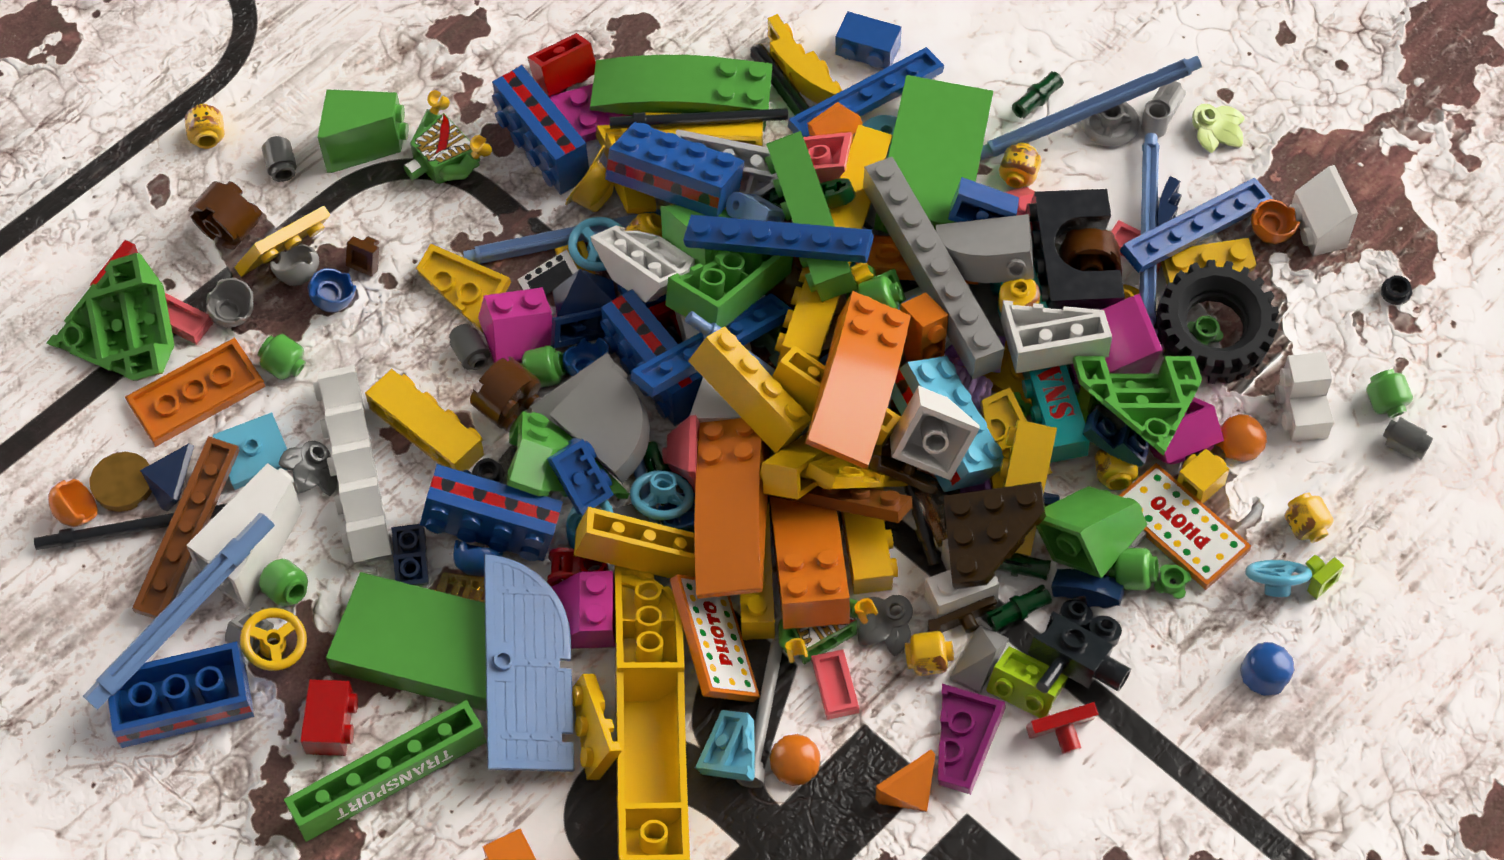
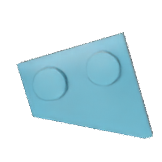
[695,710,755,781]

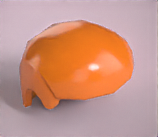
[1251,199,1300,244]
[1215,414,1267,462]
[48,479,98,527]
[770,734,821,786]

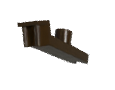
[868,445,938,494]
[927,595,998,633]

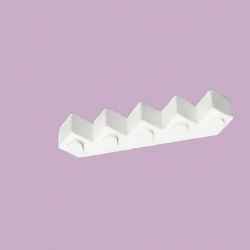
[313,365,392,563]

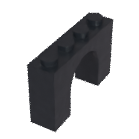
[1026,189,1125,310]

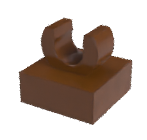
[346,236,379,277]

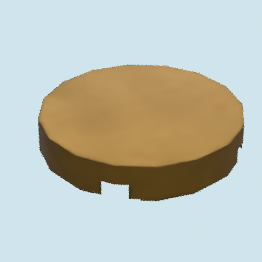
[89,451,152,512]

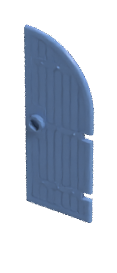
[484,554,575,772]

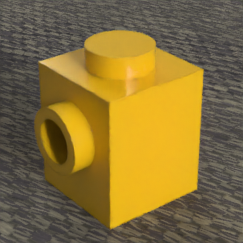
[1177,449,1230,503]

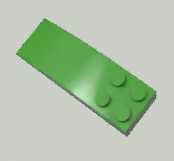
[590,55,772,132]

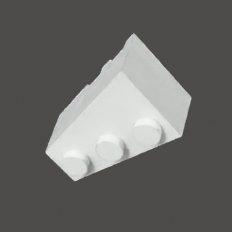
[1001,300,1112,373]

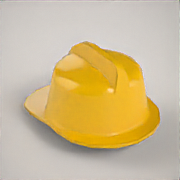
[565,145,614,212]

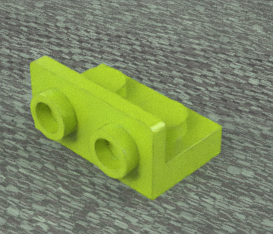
[986,646,1068,718]

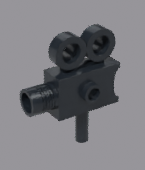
[1028,599,1132,693]

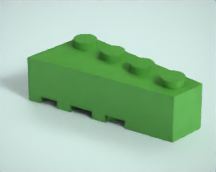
[665,252,793,328]

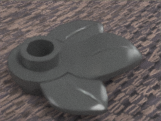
[279,441,338,496]
[858,595,913,656]

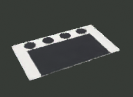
[517,250,578,295]

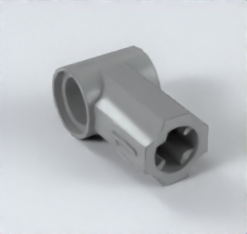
[1141,81,1186,138]

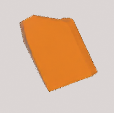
[807,102,863,136]

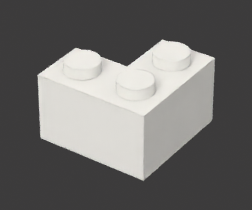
[1275,352,1334,442]
[924,539,1000,619]

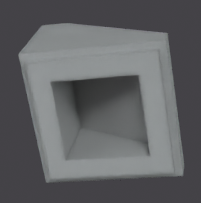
[225,609,274,651]

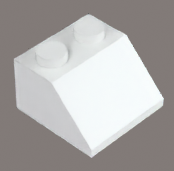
[1289,165,1358,256]
[890,386,980,480]

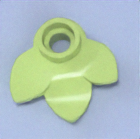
[1192,104,1245,153]

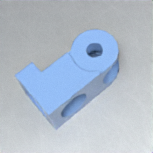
[726,192,785,222]

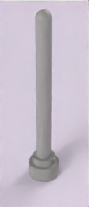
[737,639,783,788]

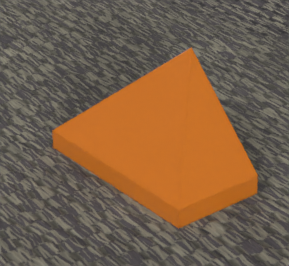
[875,749,935,812]

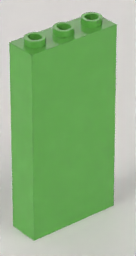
[874,75,993,233]
[326,572,486,711]

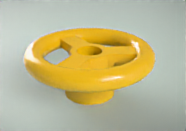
[240,608,307,671]

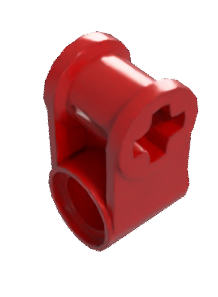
[547,547,610,587]

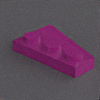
[938,683,1006,795]

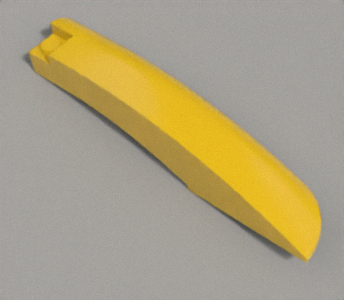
[614,565,690,860]

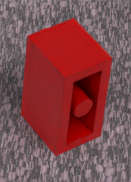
[527,33,596,97]
[300,679,358,756]

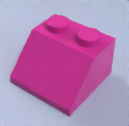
[478,287,552,363]
[1149,397,1224,465]
[552,571,615,649]

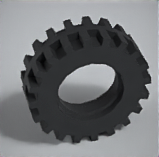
[1154,260,1279,384]

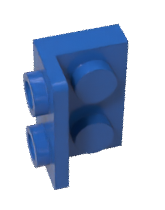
[547,438,614,515]

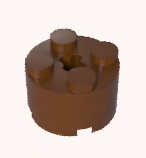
[188,181,262,250]
[1058,228,1122,276]
[470,356,541,432]

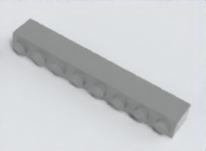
[863,157,1004,379]

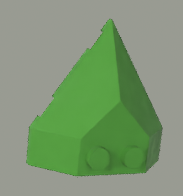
[46,253,175,381]
[1072,356,1202,456]
[507,411,630,499]

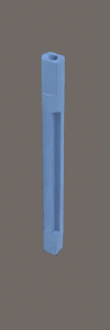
[82,513,275,710]

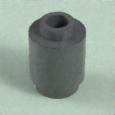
[261,136,297,182]
[449,324,491,370]
[1383,417,1434,460]

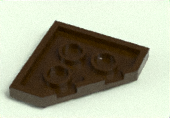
[944,482,1046,589]

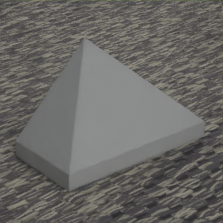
[950,624,1009,694]

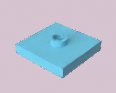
[213,412,288,490]

